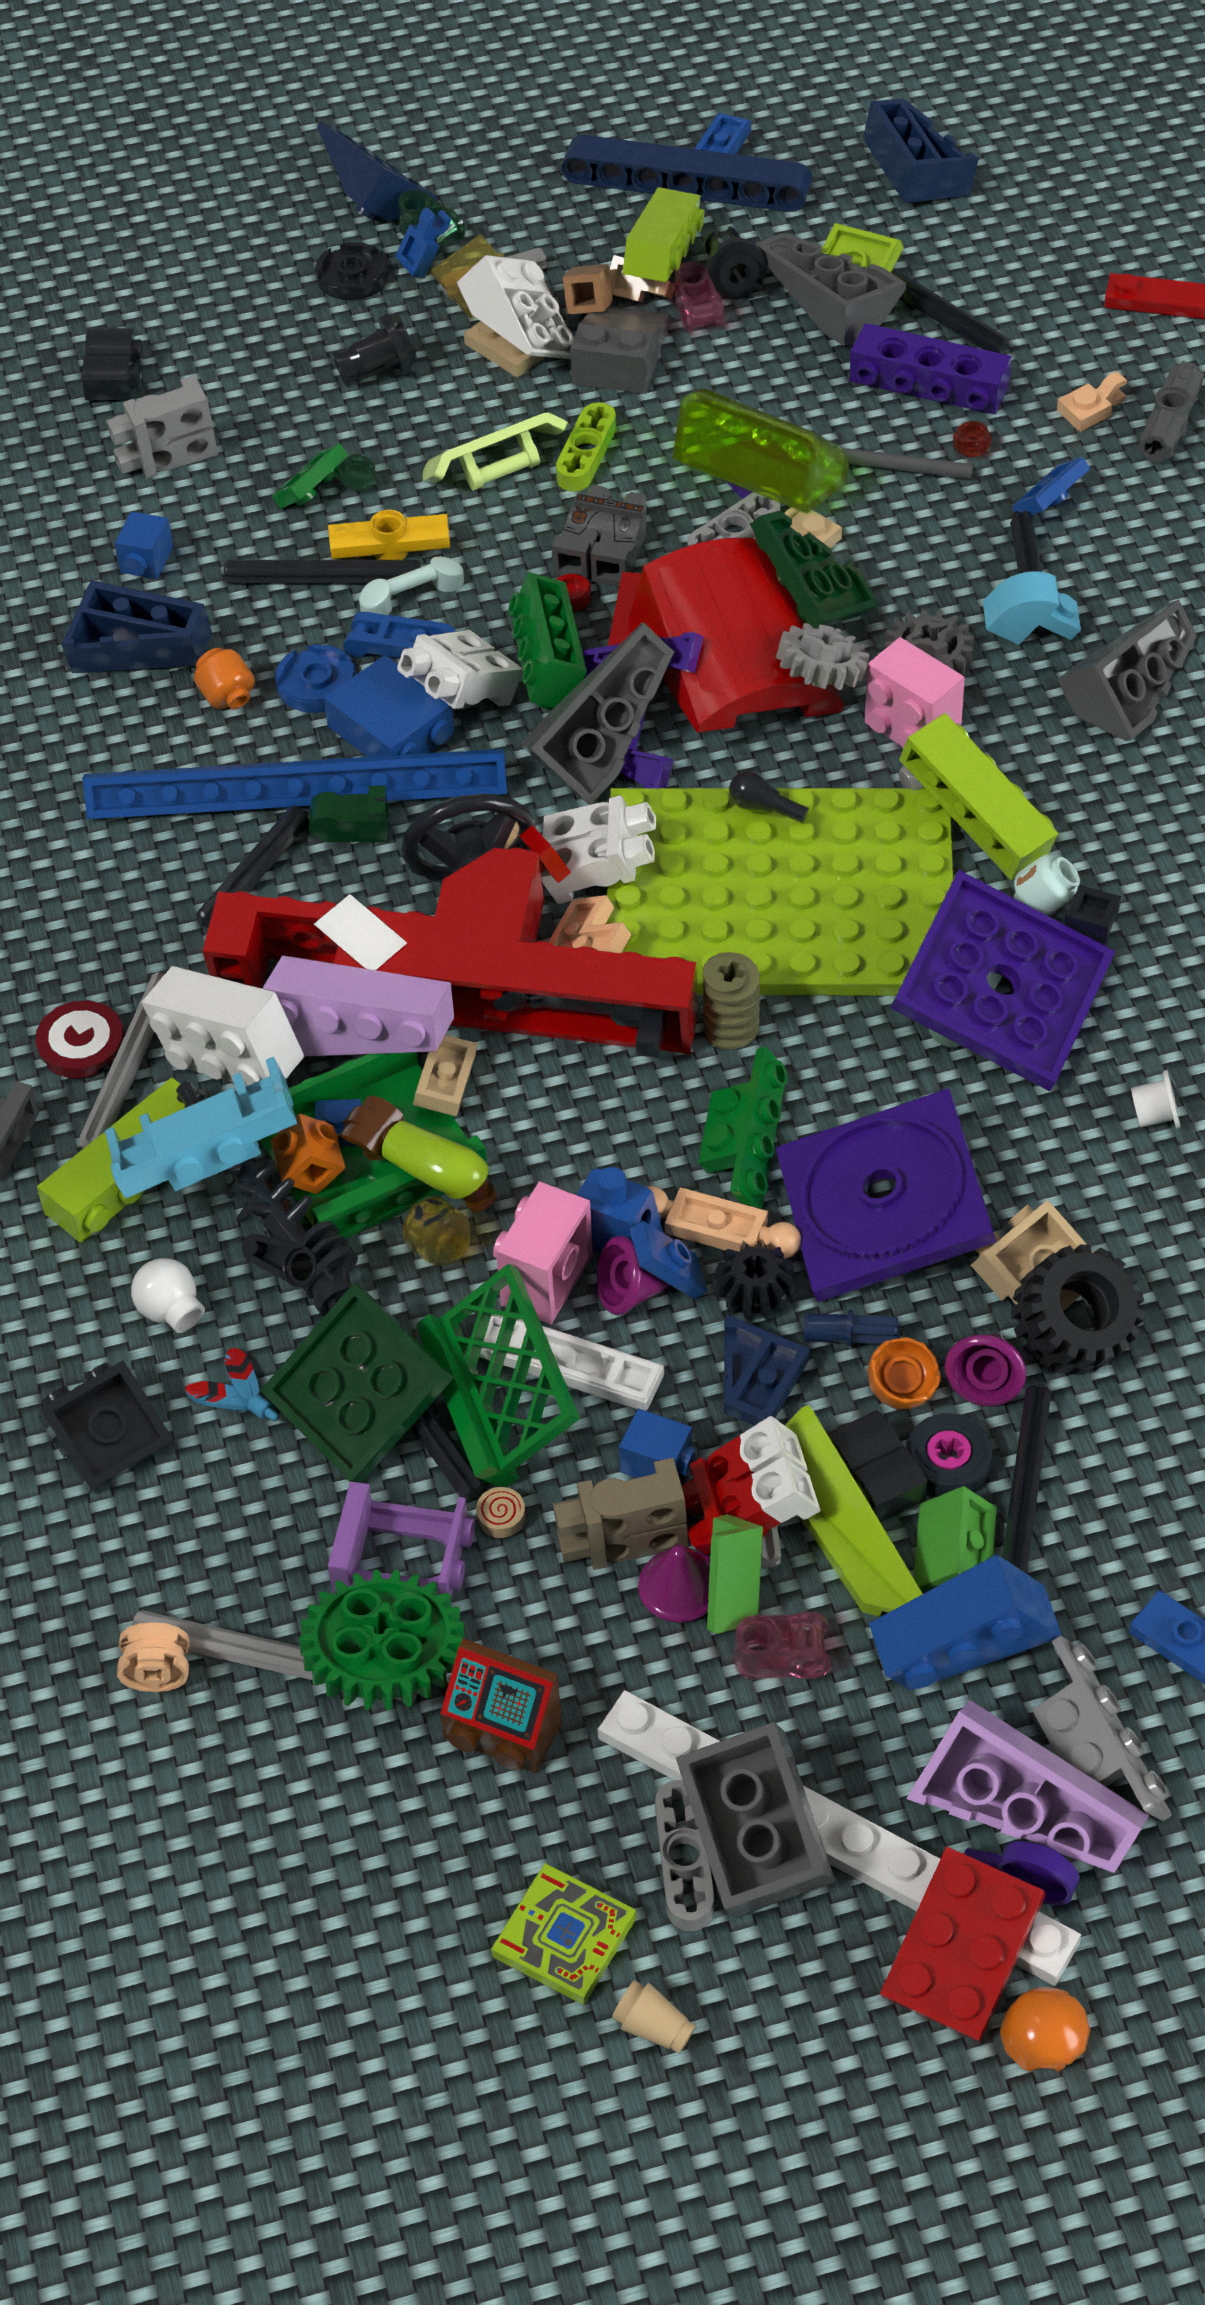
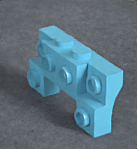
[105,1057,297,1198]

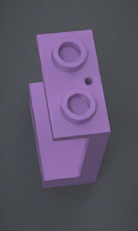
[328,1481,475,1596]

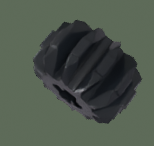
[715,1240,795,1321]

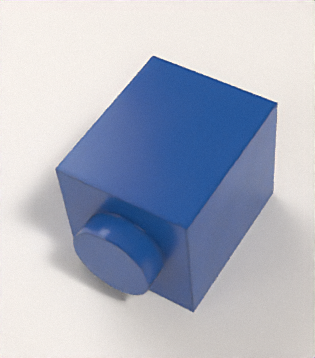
[114,511,173,579]
[619,1408,698,1480]

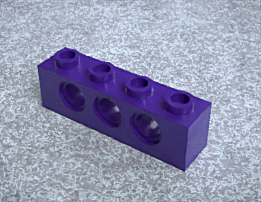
[849,323,1012,415]

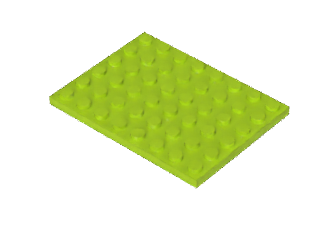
[606,788,953,996]

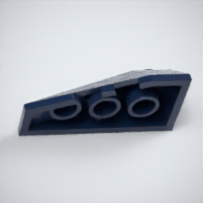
[317,121,438,222]

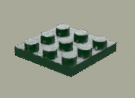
[260,1283,454,1483]

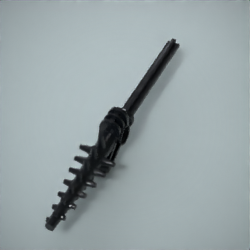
[176,1081,487,1503]

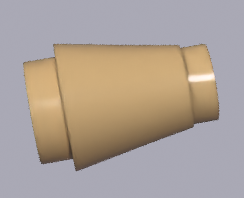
[612,1980,696,2054]

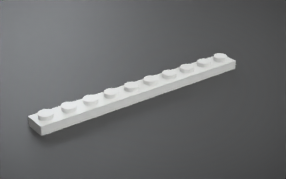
[598,1690,1081,1986]

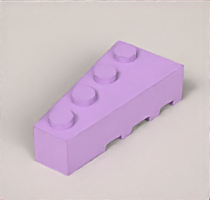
[906,1700,1149,1873]

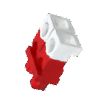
[681,1416,821,1555]

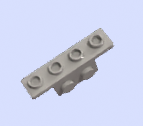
[1032,1635,1172,1821]

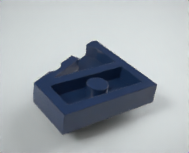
[724,1315,810,1426]

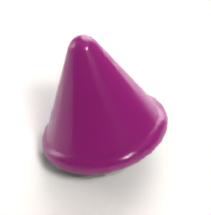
[596,1235,671,1316]
[945,1333,1026,1406]
[638,1545,710,1623]

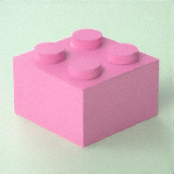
[865,637,965,748]
[493,1181,593,1325]

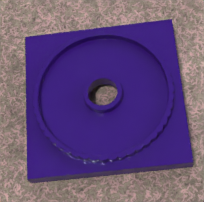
[890,870,1115,1092]
[775,1088,997,1302]

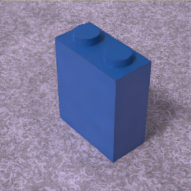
[324,655,455,757]

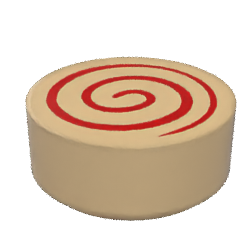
[476,1487,526,1538]

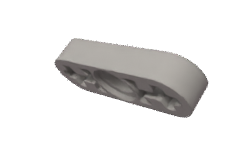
[687,490,781,546]
[655,1780,714,1931]

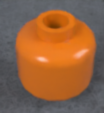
[194,648,255,710]

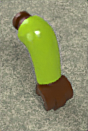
[339,1096,497,1212]

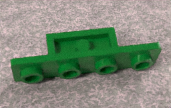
[698,1046,787,1209]

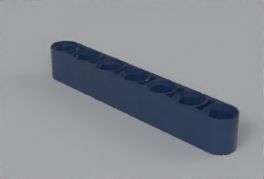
[561,135,813,212]

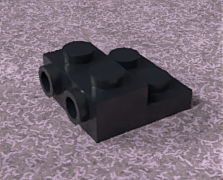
[38,1360,174,1493]

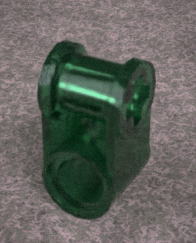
[398,190,466,256]

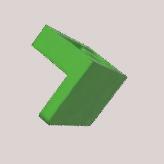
[914,1486,997,1592]
[707,1515,763,1634]

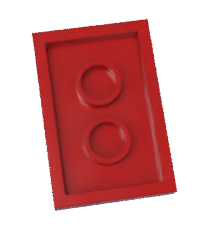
[880,1846,1046,2043]

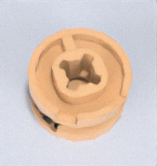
[117,1622,190,1692]

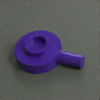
[964,1841,1080,1905]

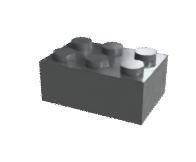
[675,1722,835,1917]

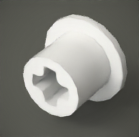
[1131,1070,1181,1129]

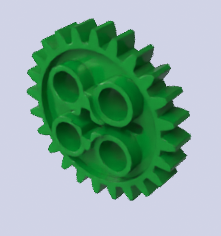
[299,1569,465,1710]

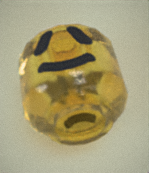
[402,1196,471,1265]

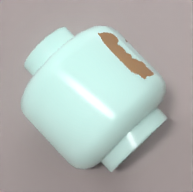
[1014,854,1080,917]

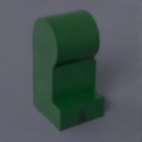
[309,785,389,842]

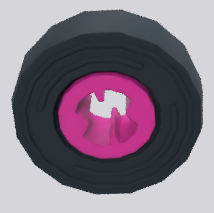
[906,1413,992,1497]

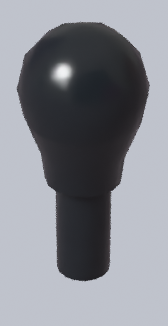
[729,771,809,824]

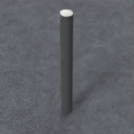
[817,445,974,480]

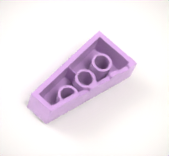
[262,956,454,1056]

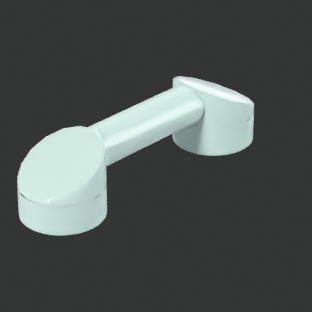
[359,556,464,615]

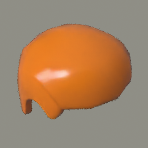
[867,1337,941,1410]
[1000,1987,1091,2072]

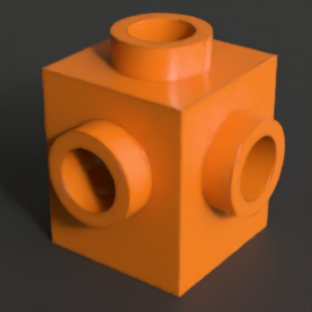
[271,1113,346,1194]

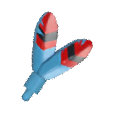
[185,1348,279,1421]

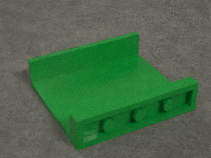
[258,1052,487,1239]

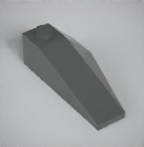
[755,233,906,346]
[1057,600,1197,741]
[520,622,674,805]

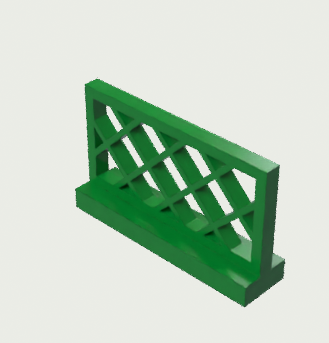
[416,1263,580,1488]

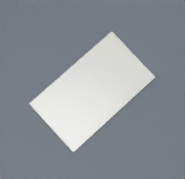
[314,894,407,970]

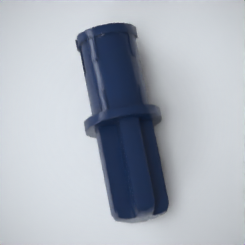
[804,1310,900,1348]

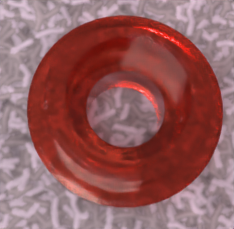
[953,421,992,457]

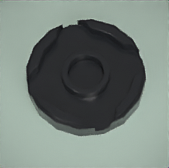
[315,242,389,300]

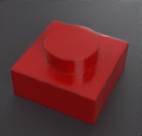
[520,825,572,883]

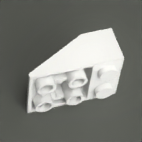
[457,255,574,359]

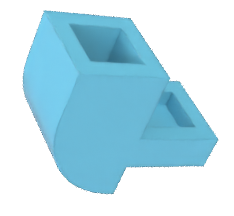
[983,572,1081,645]

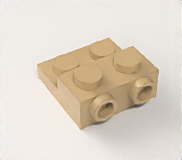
[971,1200,1094,1311]

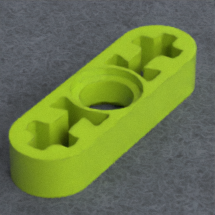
[556,402,616,492]

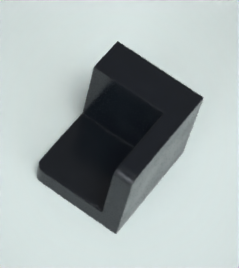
[1065,885,1121,947]

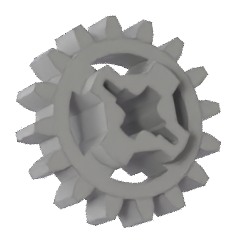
[776,623,870,690]

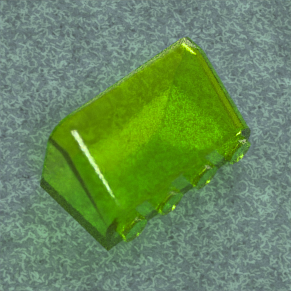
[672,388,849,514]

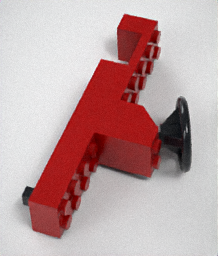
[202,793,699,1058]

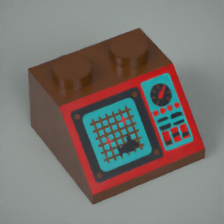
[440,1638,562,1774]

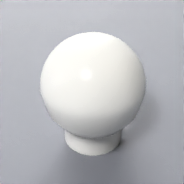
[131,1258,205,1333]

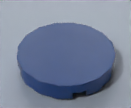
[275,644,357,713]

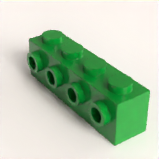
[508,572,587,710]

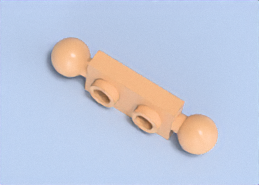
[646,1186,801,1259]

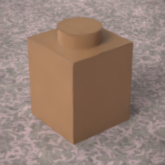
[563,264,613,314]

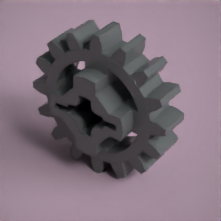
[885,609,974,675]

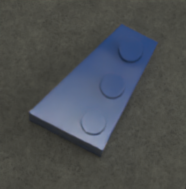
[869,1554,1062,1690]

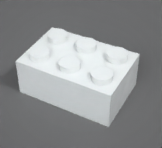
[141,966,304,1085]

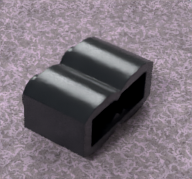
[82,328,143,400]
[827,1410,927,1522]

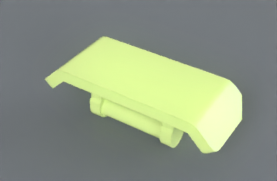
[423,413,568,491]

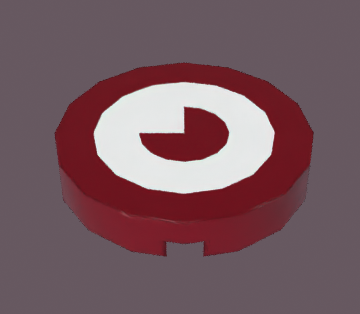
[35,1000,125,1079]

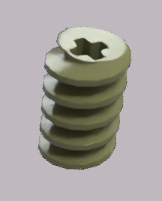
[703,952,760,1050]

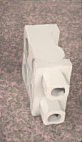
[397,630,523,709]
[541,795,656,904]

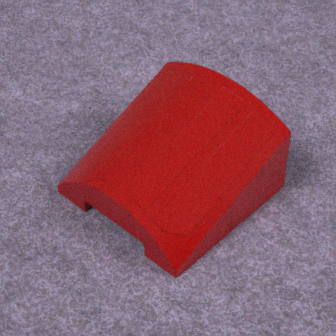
[628,538,844,733]

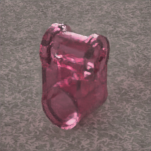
[675,262,725,333]
[733,1612,832,1680]

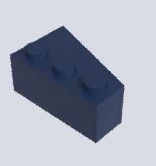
[863,98,979,203]
[61,580,212,673]

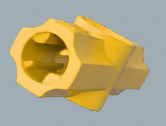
[328,510,450,560]

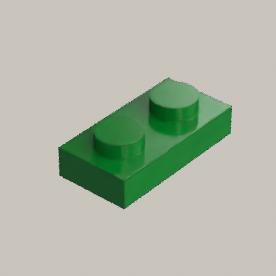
[271,443,349,509]

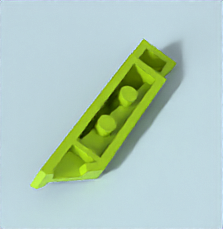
[785,1405,923,1617]

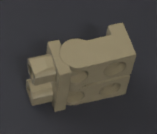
[553,1457,689,1570]

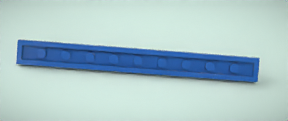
[82,749,507,819]

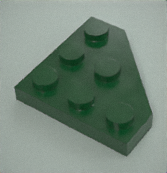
[750,510,879,629]

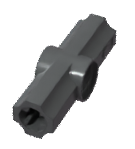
[1138,361,1204,463]

